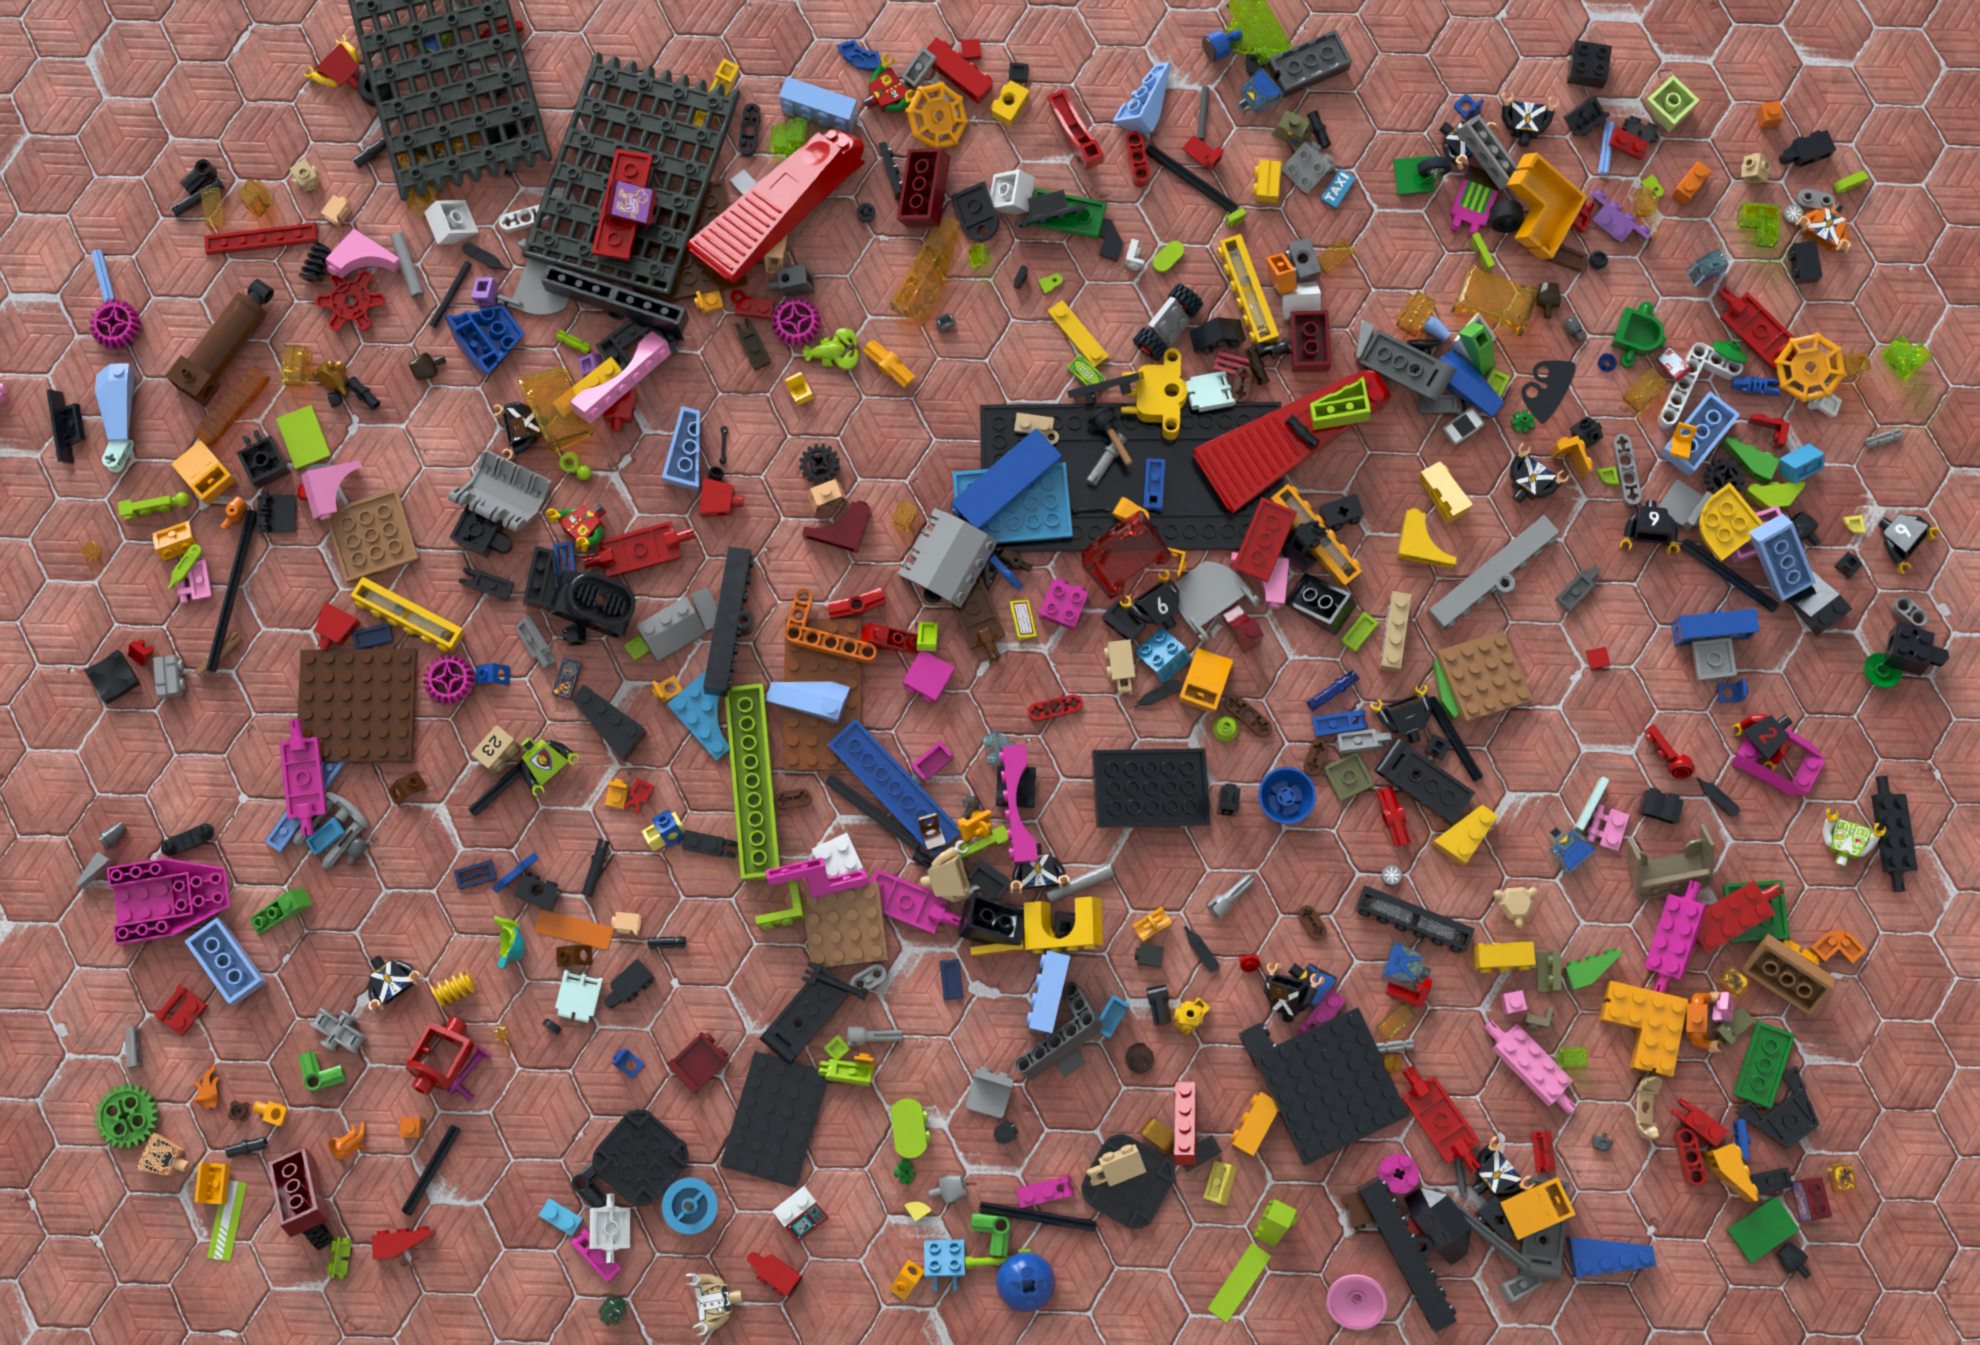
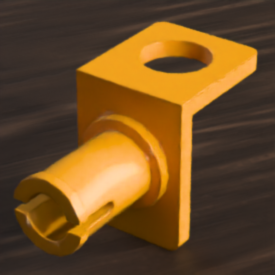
[253,1101,288,1126]

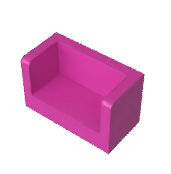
[911,741,953,783]

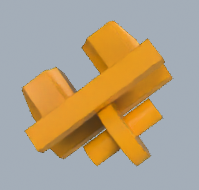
[957,810,992,841]
[1132,906,1172,942]

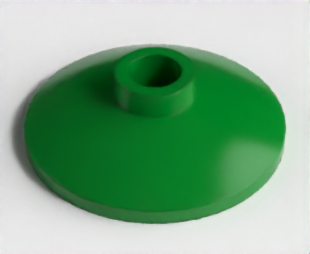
[1713,340,1748,363]
[1863,653,1902,688]

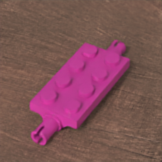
[279,719,328,836]
[868,869,962,935]
[1644,880,1707,994]

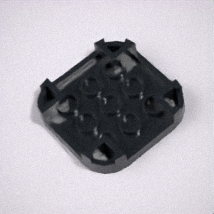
[592,1109,689,1207]
[1081,1134,1175,1229]

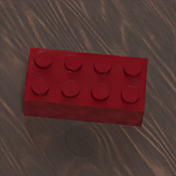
[897,148,951,227]
[268,1147,328,1237]

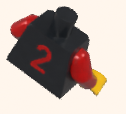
[1731,714,1793,771]

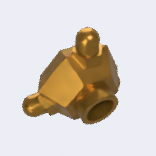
[312,361,348,396]

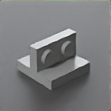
[1691,638,1737,683]

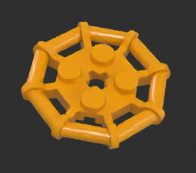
[905,81,969,148]
[1774,332,1847,403]

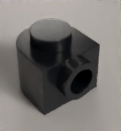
[563,623,587,646]
[994,1120,1019,1144]

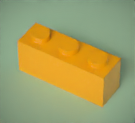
[1230,1092,1278,1157]

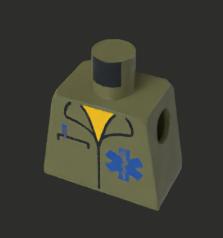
[1272,111,1311,148]

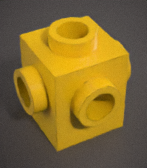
[1174,1001,1203,1031]

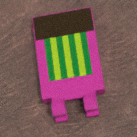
[1449,164,1499,236]

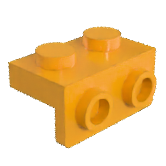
[195,1163,231,1204]

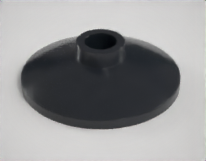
[1406,339,1444,353]

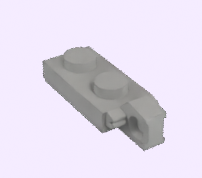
[515,616,556,668]
[1337,729,1392,754]

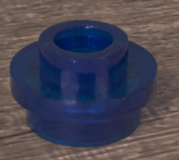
[1598,353,1617,372]

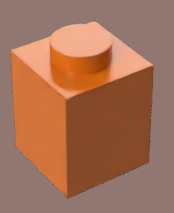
[1756,101,1783,129]
[399,1117,425,1139]

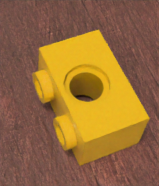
[990,80,1029,128]

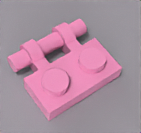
[175,559,213,604]
[1586,804,1629,852]

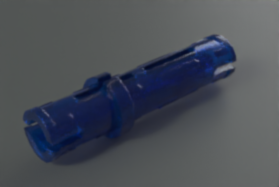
[1306,669,1360,712]

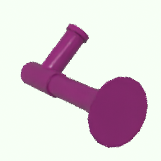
[447,1044,492,1102]

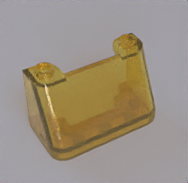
[1451,266,1537,337]
[517,366,594,453]

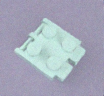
[1185,371,1236,412]
[555,970,603,1023]

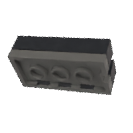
[1267,29,1352,98]

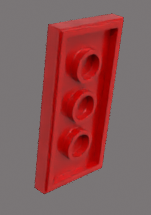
[1232,497,1297,583]

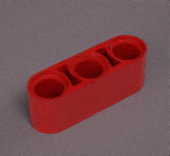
[1125,131,1150,187]
[1674,1128,1706,1186]

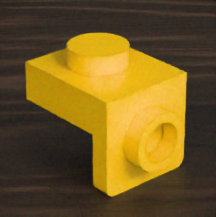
[785,372,814,406]

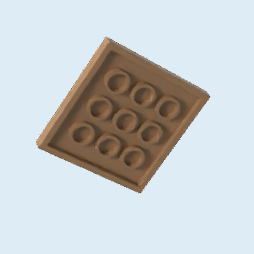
[326,488,420,583]
[1435,631,1533,723]
[801,881,889,969]

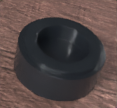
[542,1018,562,1036]

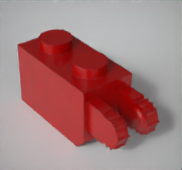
[1670,1098,1728,1147]
[747,1252,802,1297]

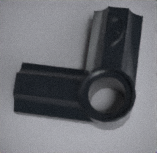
[571,1161,607,1208]

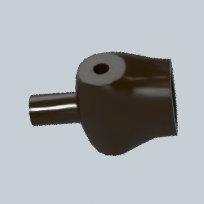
[1536,283,1561,319]
[409,353,446,381]
[997,546,1033,573]

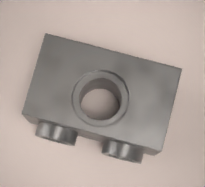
[1285,237,1321,283]

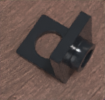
[984,560,993,589]

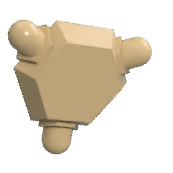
[1494,887,1538,928]

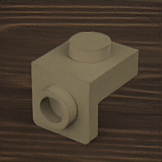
[1523,1007,1555,1030]

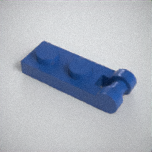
[1143,458,1165,512]
[1312,710,1368,737]

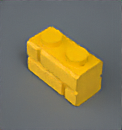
[1252,160,1282,203]

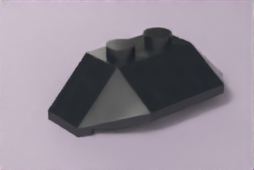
[1404,1187,1472,1265]

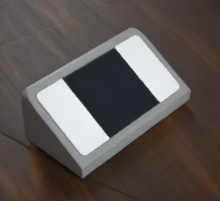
[1441,406,1485,445]

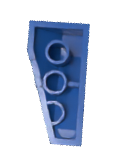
[1438,350,1504,418]

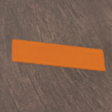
[534,910,614,950]

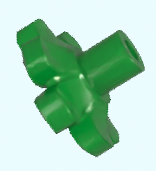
[1511,410,1535,434]
[893,1159,915,1185]

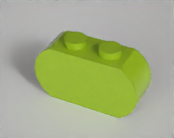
[890,1098,931,1159]

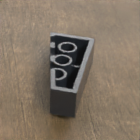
[572,684,648,763]

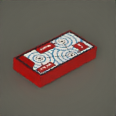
[1656,346,1693,382]

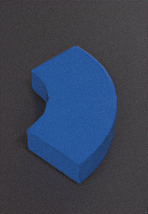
[837,39,882,71]
[988,553,1023,590]
[492,852,539,893]

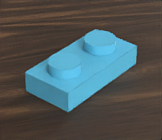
[538,1198,583,1236]

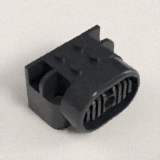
[548,570,636,640]

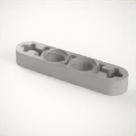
[1612,434,1641,507]

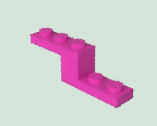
[765,857,869,898]

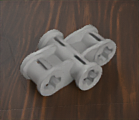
[310,1008,368,1054]

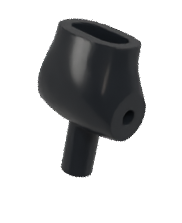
[1790,511,1820,546]
[1776,1242,1811,1279]

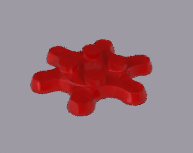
[315,270,385,331]

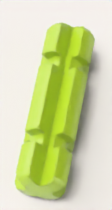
[556,330,591,354]

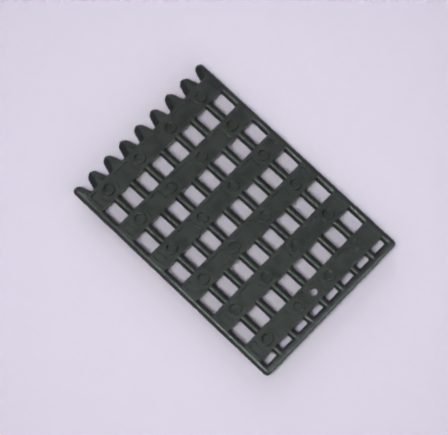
[348,0,552,201]
[522,52,740,297]

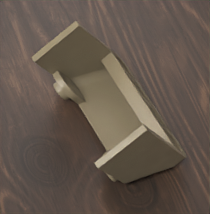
[1627,824,1715,900]

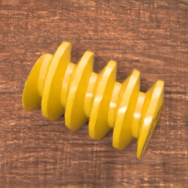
[431,969,475,1007]

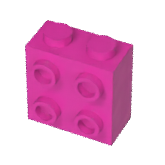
[1039,578,1089,631]
[902,651,955,704]

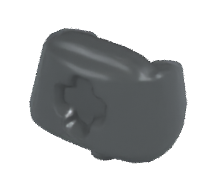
[936,313,956,332]
[1592,1132,1614,1152]

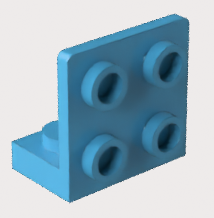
[1135,628,1192,684]

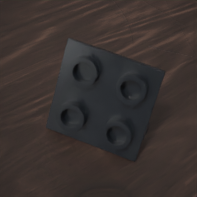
[256,492,296,533]

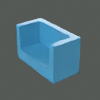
[1779,444,1825,484]
[1098,995,1130,1040]

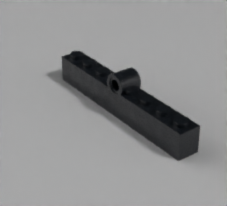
[541,265,689,335]
[703,546,755,697]
[1356,1176,1457,1333]

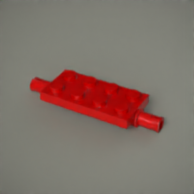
[1717,286,1800,371]
[582,521,696,578]
[1694,880,1784,954]
[1401,1066,1481,1173]

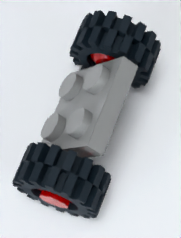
[1133,283,1204,361]

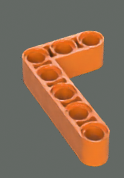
[785,588,877,664]

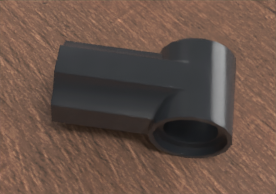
[179,159,217,194]
[1146,985,1171,1026]

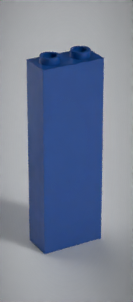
[951,428,1062,530]

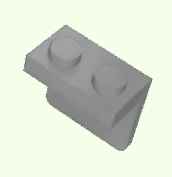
[1282,141,1337,193]
[1658,480,1713,531]
[966,1066,1014,1118]

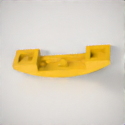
[692,58,740,127]

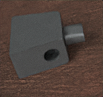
[768,265,815,296]

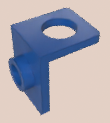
[1453,94,1484,121]
[475,663,510,685]
[1717,679,1748,703]
[652,810,684,848]
[612,1048,644,1079]

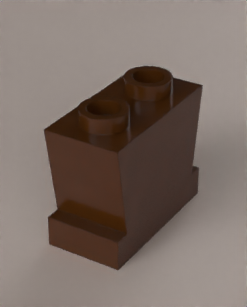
[1340,1192,1375,1231]

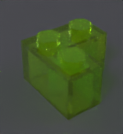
[770,118,810,154]
[1737,202,1780,248]
[1880,334,1934,381]

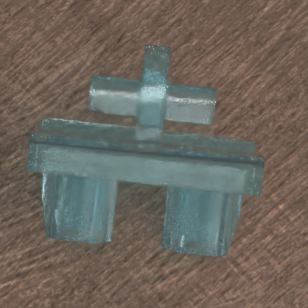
[982,730,1016,766]

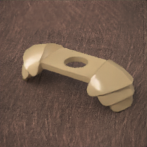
[1635,1075,1663,1140]

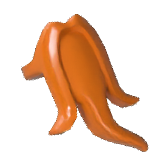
[192,1064,220,1110]
[328,1121,365,1160]

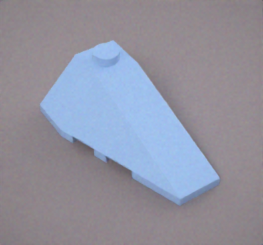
[1113,62,1171,134]
[95,364,135,441]
[765,682,851,724]

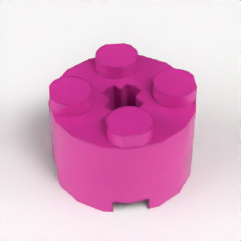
[1376,1154,1419,1195]

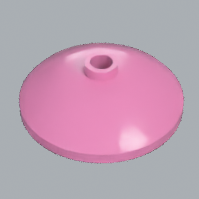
[1326,1274,1387,1330]

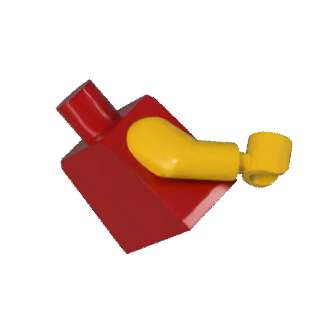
[304,35,359,89]

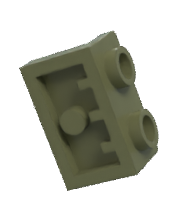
[1537,951,1561,992]

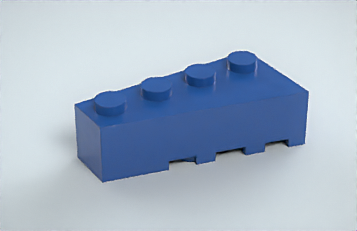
[1566,1237,1656,1278]

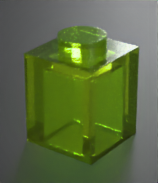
[1557,1047,1588,1069]

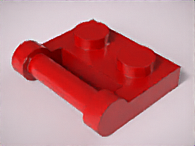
[154,984,208,1037]

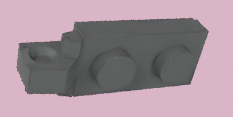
[1555,565,1601,613]

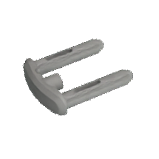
[293,792,368,869]

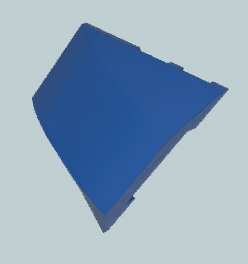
[445,305,524,375]

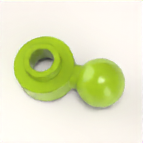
[559,452,592,480]

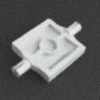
[590,1194,630,1263]

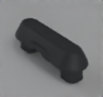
[161,823,215,856]

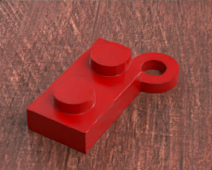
[730,289,775,320]

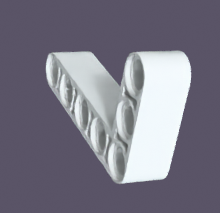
[1657,343,1743,429]

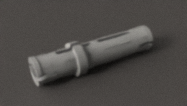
[1086,433,1127,486]

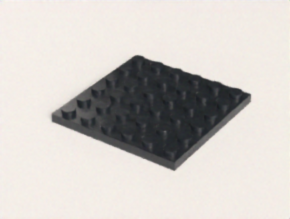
[1253,1007,1409,1166]

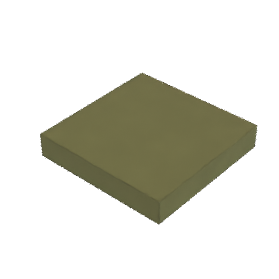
[1322,752,1375,803]

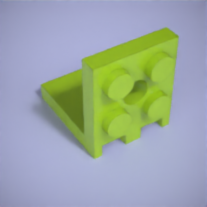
[755,880,805,930]

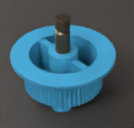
[662,1178,718,1234]

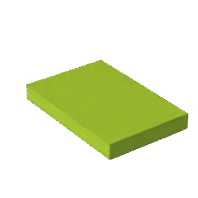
[276,405,332,471]

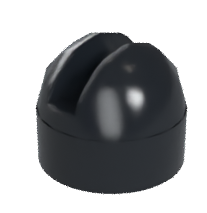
[327,392,342,408]
[708,466,725,482]

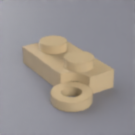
[1014,413,1059,445]

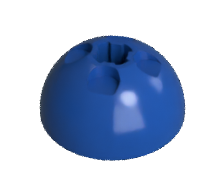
[1258,767,1316,824]
[996,1252,1055,1312]

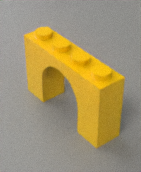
[1024,897,1103,954]

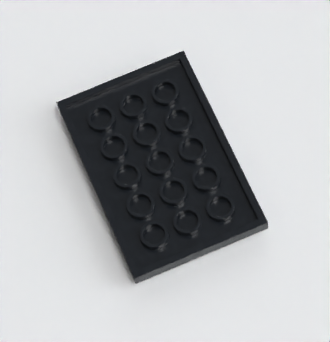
[1092,748,1210,828]
[720,1051,828,1188]

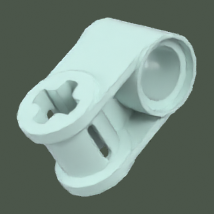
[102,439,134,473]

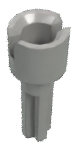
[1206,874,1255,920]
[847,1026,903,1047]

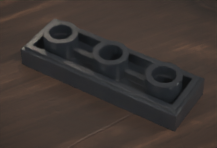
[879,142,902,200]

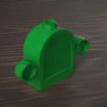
[1611,302,1667,369]

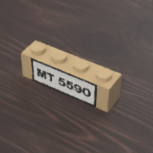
[1379,591,1411,673]

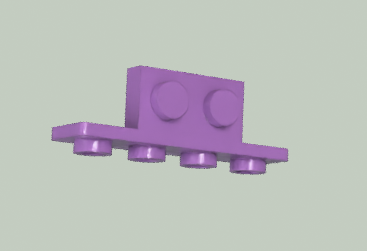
[1590,189,1653,243]

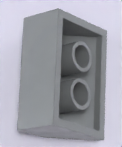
[636,596,707,662]

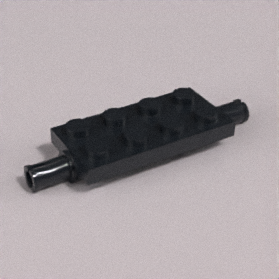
[1871,776,1918,892]

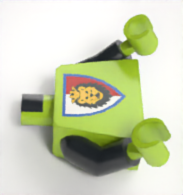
[521,737,581,798]

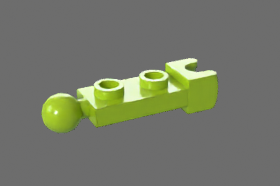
[118,492,190,520]
[957,825,1010,860]

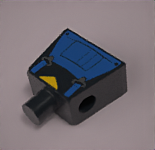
[1288,963,1338,1010]

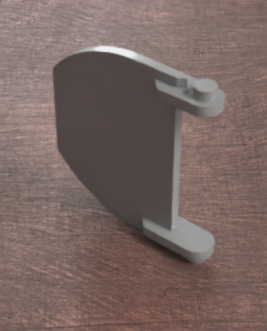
[496,239,575,315]
[1176,561,1260,642]

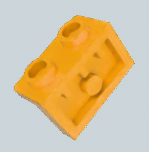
[152,521,198,561]

